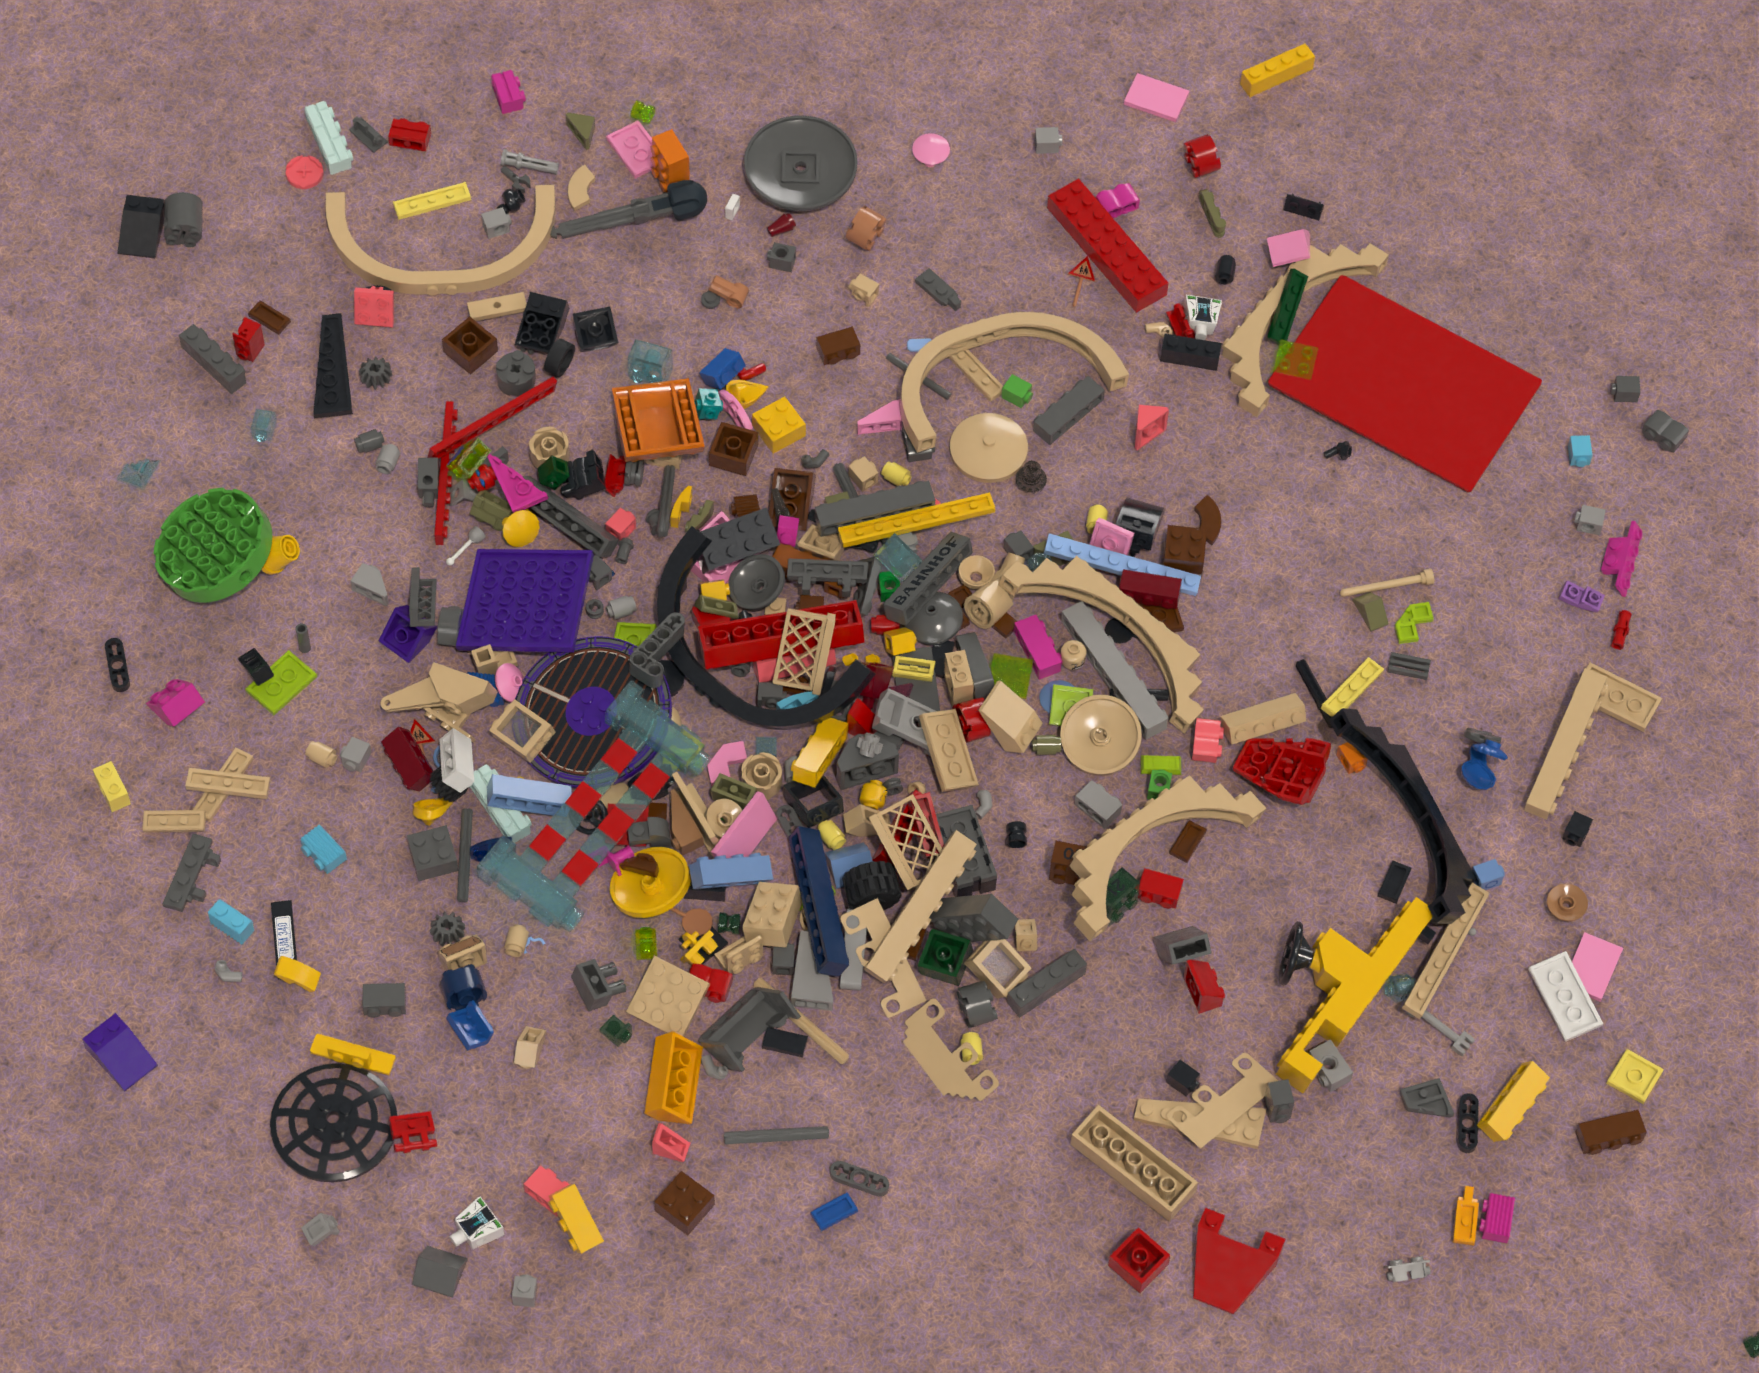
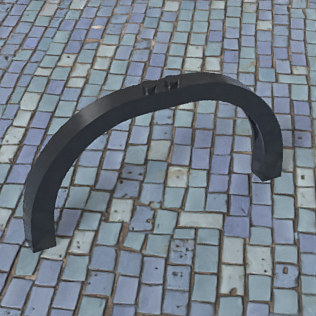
[657,526,876,729]

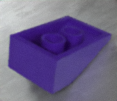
[82,1013,158,1092]

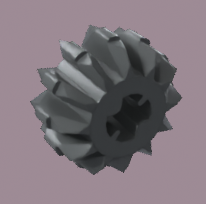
[359,356,392,390]
[430,911,465,946]

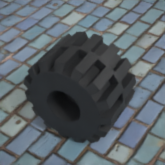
[842,861,902,911]

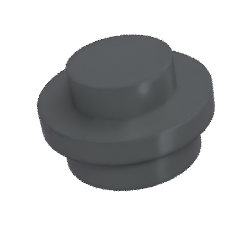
[701,291,720,309]

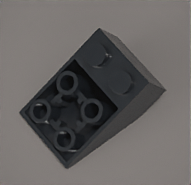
[514,292,570,353]

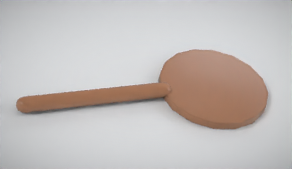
[670,907,713,936]

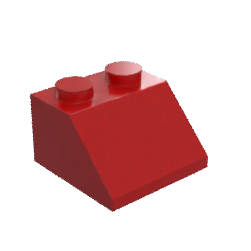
[1184,959,1225,1014]

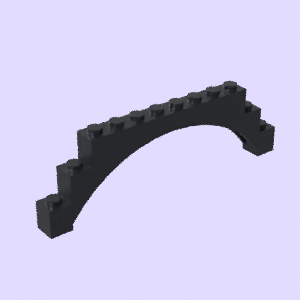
[1329,708,1477,924]

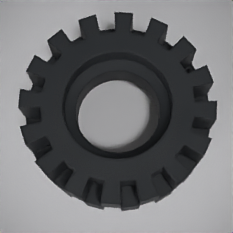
[430,766,468,802]

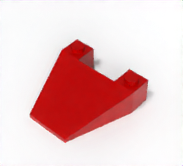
[1193,1207,1286,1314]

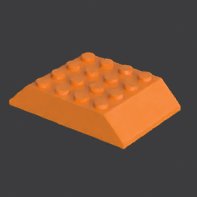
[612,378,704,462]

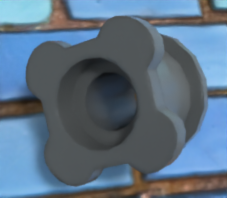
[645,509,670,535]

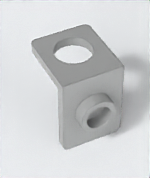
[449,479,479,506]

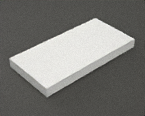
[1528,951,1603,1042]

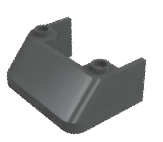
[699,987,801,1072]

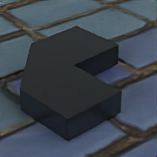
[819,666,837,697]

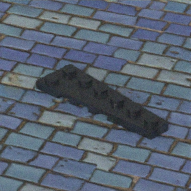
[313,313,353,419]

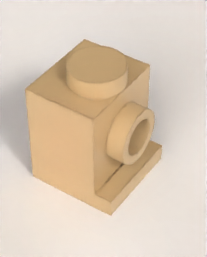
[848,274,879,307]

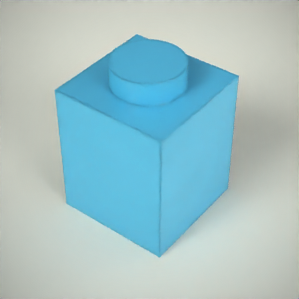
[1568,435,1593,467]

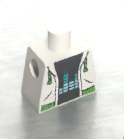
[1182,295,1222,340]
[449,1197,504,1249]

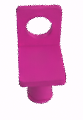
[588,845,634,876]

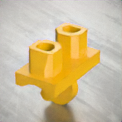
[680,930,718,965]

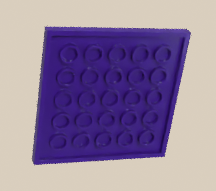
[456,549,594,652]

